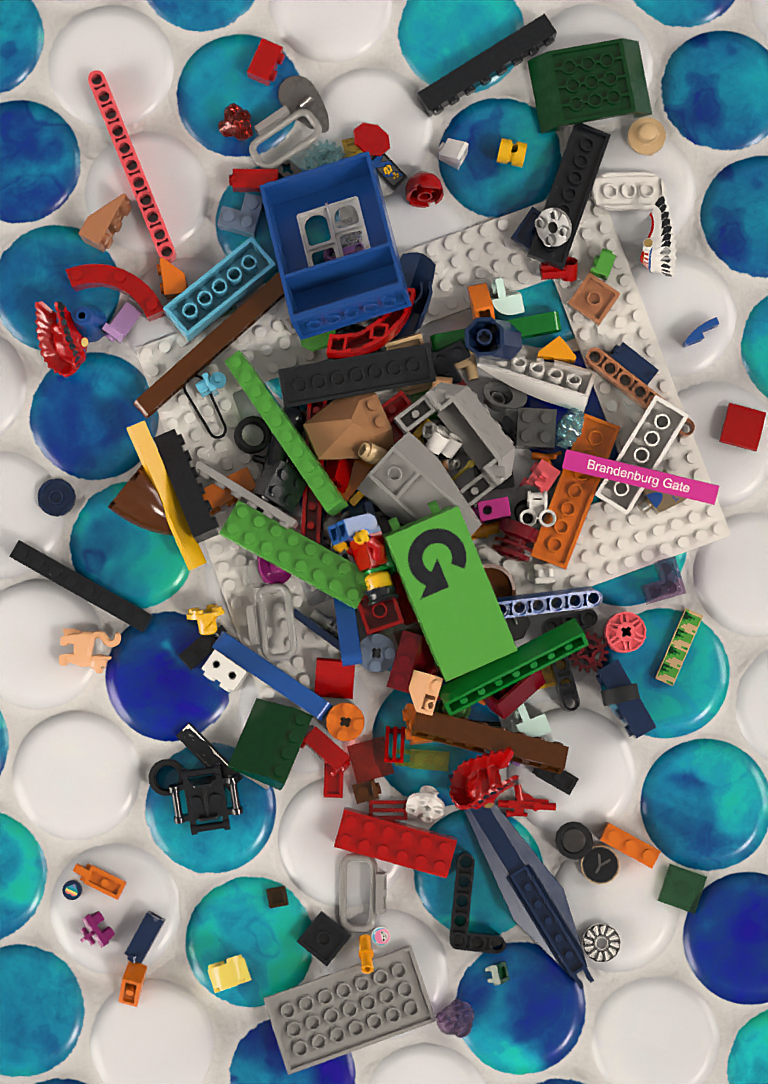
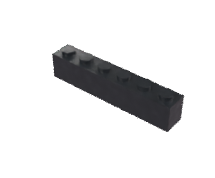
[154,429,220,544]

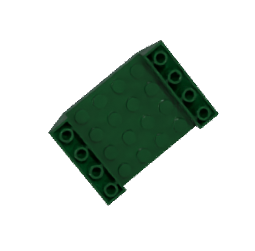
[527,38,652,134]

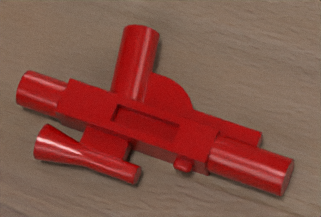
[498,784,556,817]

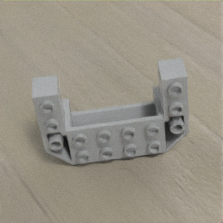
[393,382,515,506]

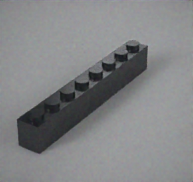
[417,14,557,117]
[9,540,155,633]

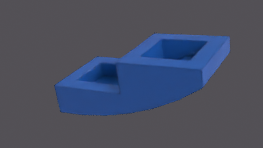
[683,317,719,348]

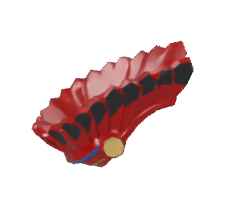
[35,301,89,377]
[449,746,519,810]

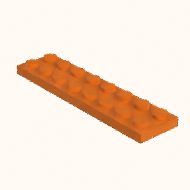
[530,413,620,570]

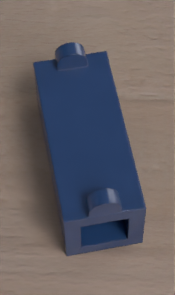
[610,342,659,385]
[124,910,166,963]

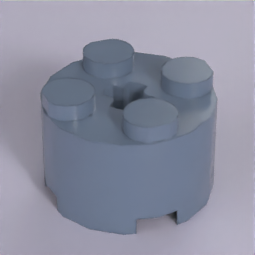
[360,634,396,673]

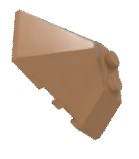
[303,392,394,460]

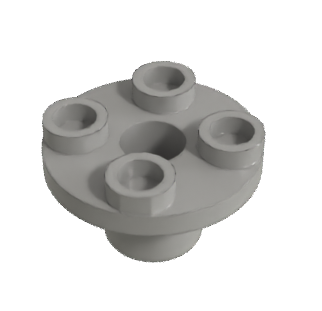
[535,207,572,247]

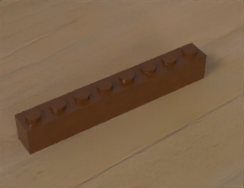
[411,711,569,774]

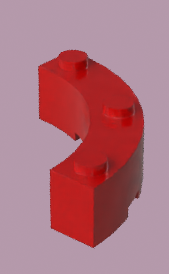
[65,264,165,322]
[326,288,416,359]

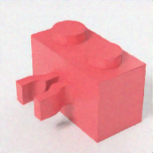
[519,459,561,493]

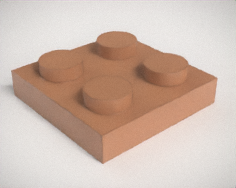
[567,272,621,326]

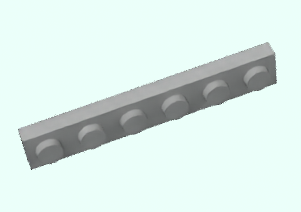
[195,461,299,530]

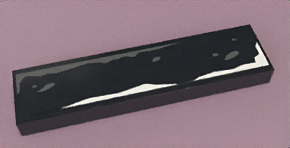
[176,722,243,791]

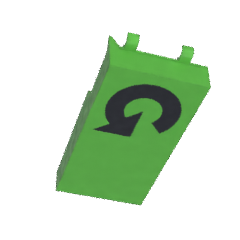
[382,500,517,682]

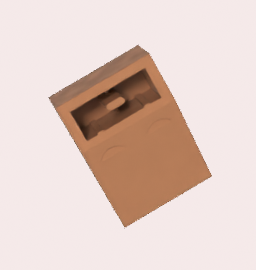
[78,193,132,253]

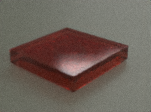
[347,736,394,784]

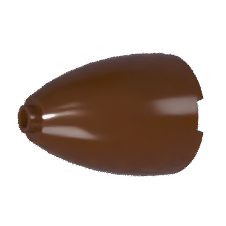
[108,465,173,536]

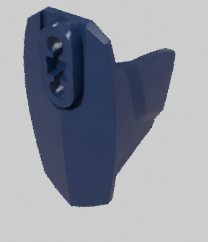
[378,252,436,340]

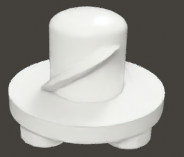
[406,786,445,823]

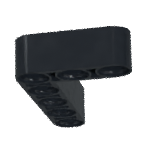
[541,609,598,712]
[449,852,506,954]

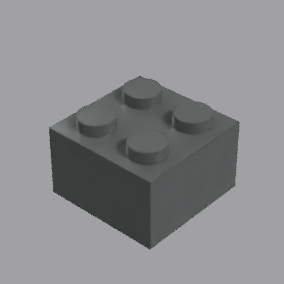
[515,407,557,450]

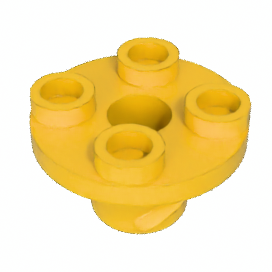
[186,604,225,635]

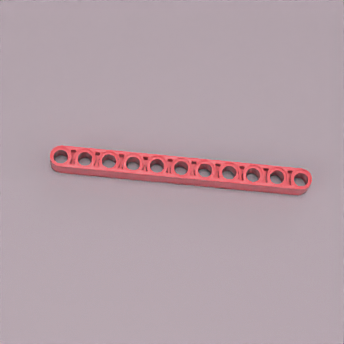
[88,70,177,263]

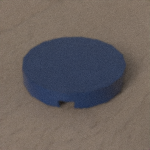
[38,479,76,517]

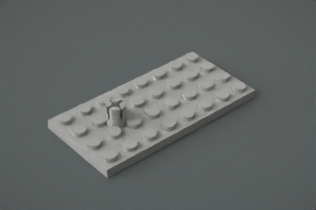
[263,945,436,1075]

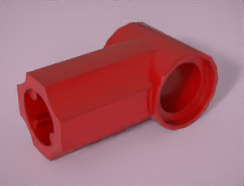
[540,257,578,282]

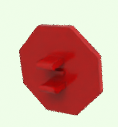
[353,122,390,157]

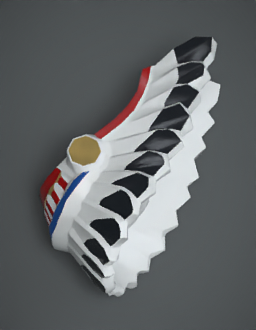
[640,196,677,277]

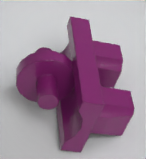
[80,911,115,948]

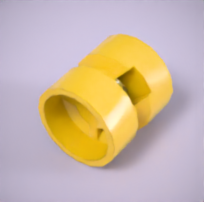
[497,138,528,168]

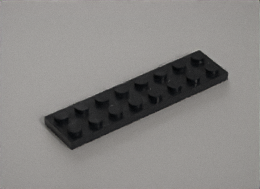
[527,123,611,270]
[277,343,436,408]

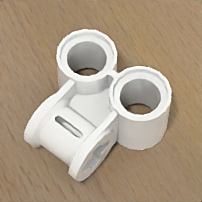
[422,422,463,458]
[518,491,556,528]

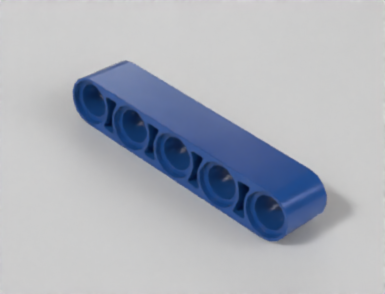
[334,598,363,667]

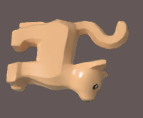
[59,628,121,674]

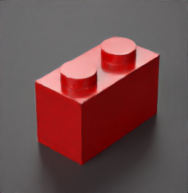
[247,38,285,86]

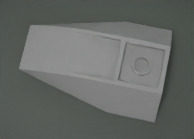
[357,431,482,536]

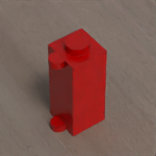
[229,169,279,192]
[324,459,354,493]
[301,726,351,777]

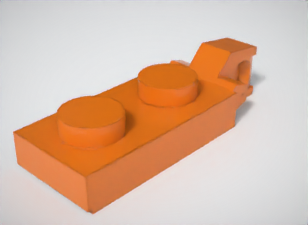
[73,863,127,900]

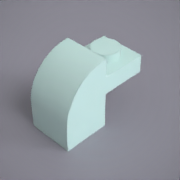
[490,276,525,315]
[514,703,552,737]

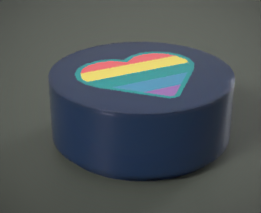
[62,880,83,900]

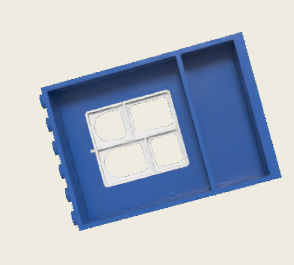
[259,151,412,340]

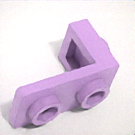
[102,302,142,343]

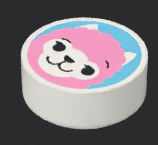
[371,926,391,946]

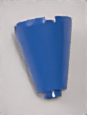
[72,305,107,343]

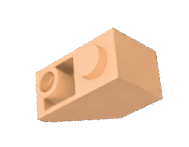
[408,670,443,716]

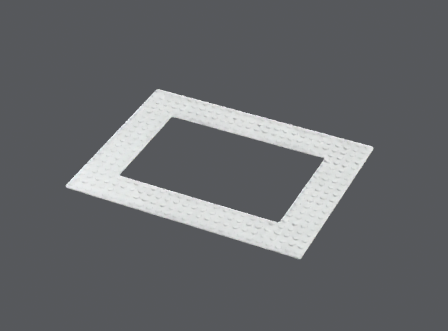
[136,194,730,702]

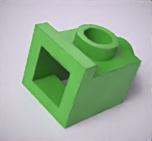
[590,248,616,281]

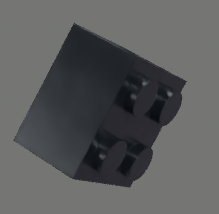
[252,460,308,514]

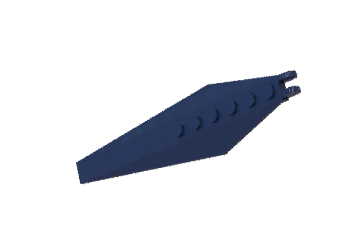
[448,773,594,989]

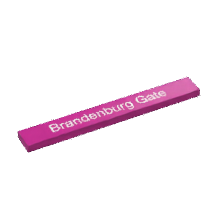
[562,449,719,505]

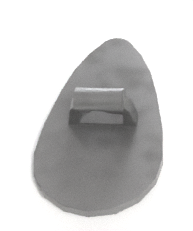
[278,75,329,133]

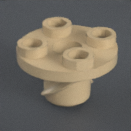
[628,117,666,156]

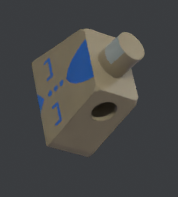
[637,469,687,514]

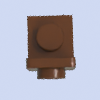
[352,779,382,804]

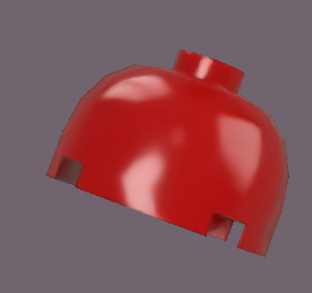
[405,171,444,208]

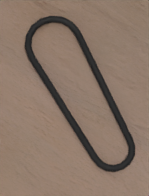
[183,375,227,439]

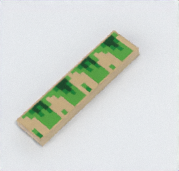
[654,608,703,686]

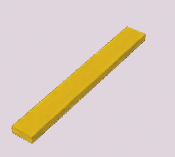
[126,420,207,570]

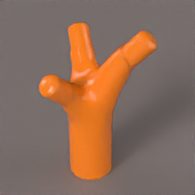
[531,451,562,466]

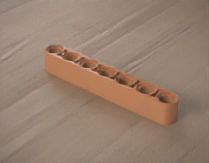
[585,347,695,438]

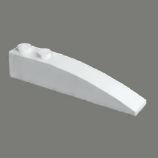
[477,355,597,413]

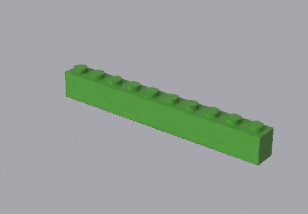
[224,350,349,517]

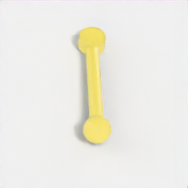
[452,460,475,481]

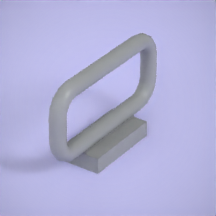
[249,105,322,169]
[246,583,298,662]
[339,853,387,932]

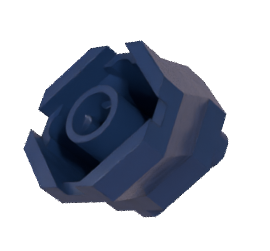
[464,317,522,362]

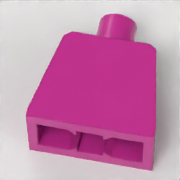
[472,497,511,523]

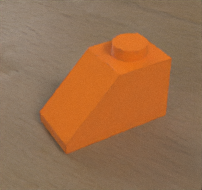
[118,961,148,1007]

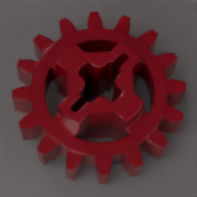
[569,631,609,673]

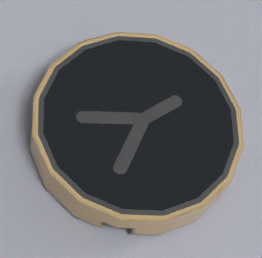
[580,845,620,884]

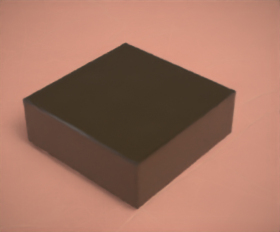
[266,885,289,909]

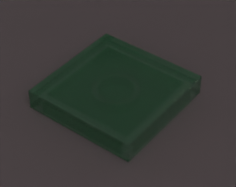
[657,863,707,914]

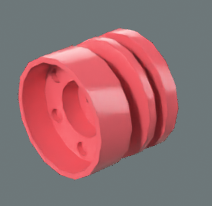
[602,612,646,653]

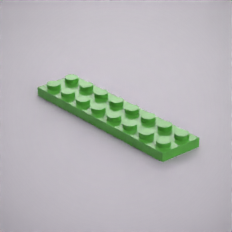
[219,500,368,610]

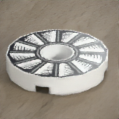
[582,923,621,963]

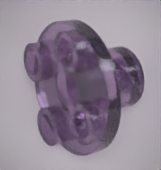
[436,999,475,1038]

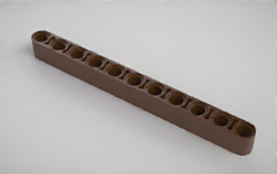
[133,272,285,418]

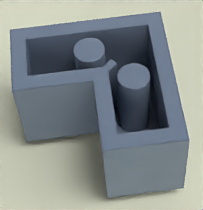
[217,193,264,239]

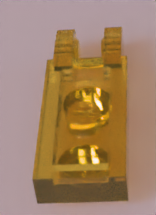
[394,749,450,771]

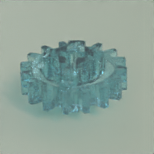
[305,140,345,170]
[555,408,585,449]

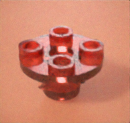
[218,103,253,141]

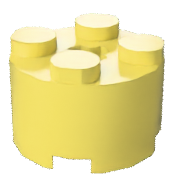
[208,954,252,993]

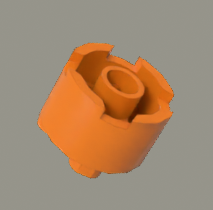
[326,703,365,741]

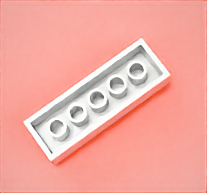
[595,395,689,515]

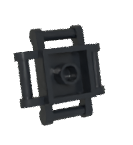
[168,763,243,835]

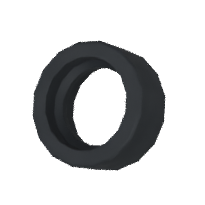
[234,416,272,454]
[601,683,640,706]
[148,759,183,796]
[555,822,593,860]

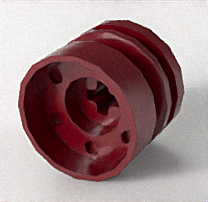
[491,518,540,563]

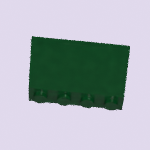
[227,698,313,791]

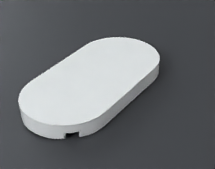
[590,172,666,211]

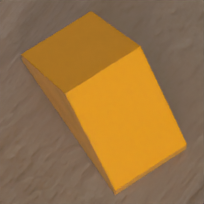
[537,335,576,363]

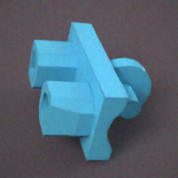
[195,372,227,398]

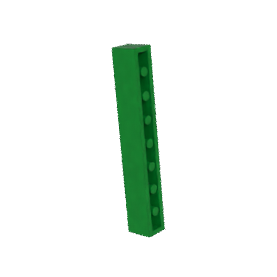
[439,618,589,716]

